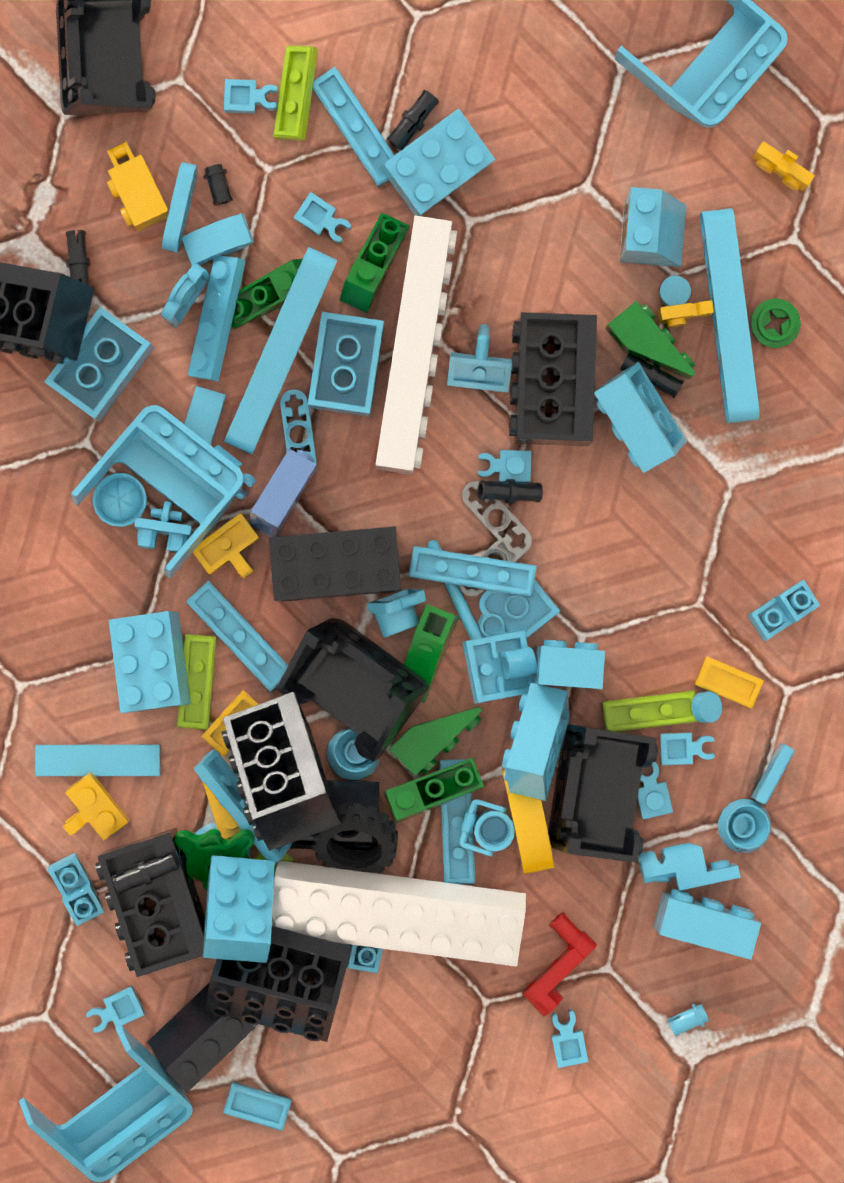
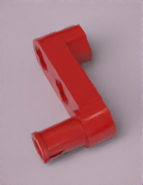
[522,912,597,1017]

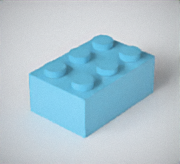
[380,108,496,216]
[44,307,154,422]
[308,312,384,417]
[594,362,687,473]
[108,611,191,713]
[534,640,605,689]
[502,683,570,801]
[203,855,275,963]
[653,888,761,960]

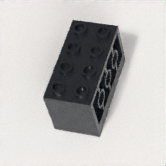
[0,262,95,364]
[509,312,597,446]
[269,526,402,602]
[221,692,341,851]
[95,827,206,977]
[205,926,352,1042]

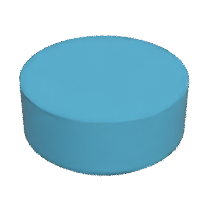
[659,276,691,306]
[691,691,722,723]

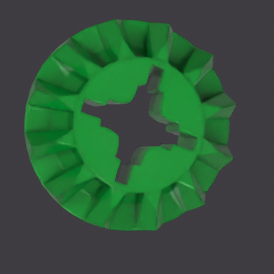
[750,298,801,349]

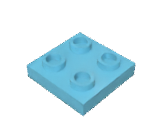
[462,630,537,704]

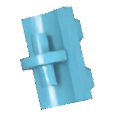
[134,501,194,553]

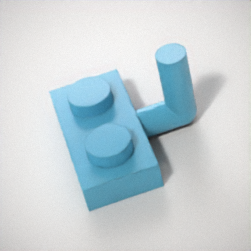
[447,324,512,392]

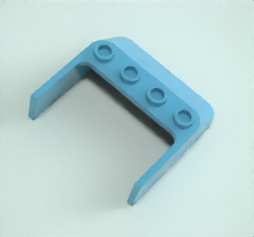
[615,0,788,128]
[71,405,243,579]
[19,1024,193,1182]

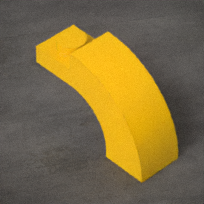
[502,770,554,874]

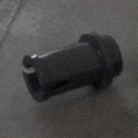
[203,164,233,206]

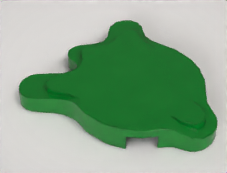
[175,829,255,890]

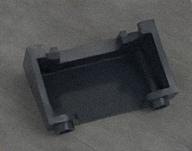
[56,0,155,115]
[276,618,429,762]
[548,724,658,863]

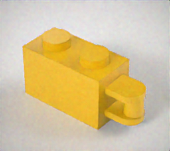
[107,141,169,232]

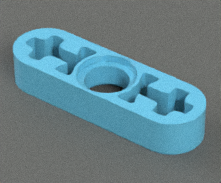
[162,162,198,253]
[280,389,317,475]

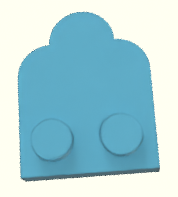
[161,263,210,329]
[477,563,561,639]

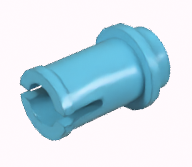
[667,1003,710,1037]

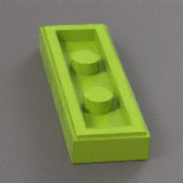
[273,46,318,141]
[177,634,217,730]
[602,691,699,731]

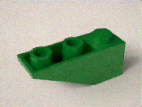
[339,212,409,313]
[231,258,303,329]
[605,301,696,379]
[404,604,460,703]
[389,706,483,776]
[384,758,484,824]

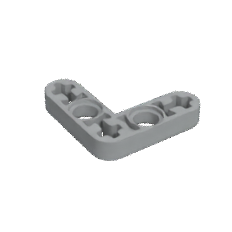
[459,481,532,597]

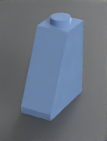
[249,448,317,537]

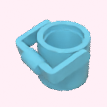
[368,589,426,638]
[460,799,515,856]

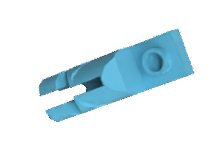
[638,843,741,891]

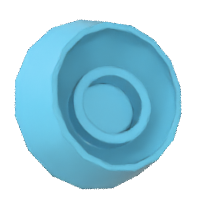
[92,473,147,527]
[327,728,380,781]
[718,799,771,853]

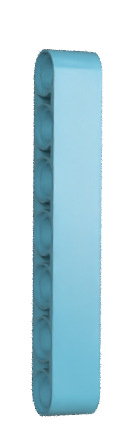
[700,208,760,424]
[224,247,338,454]

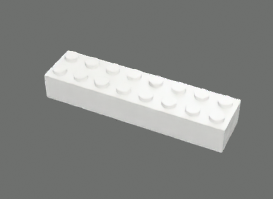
[376,216,457,475]
[272,861,526,966]

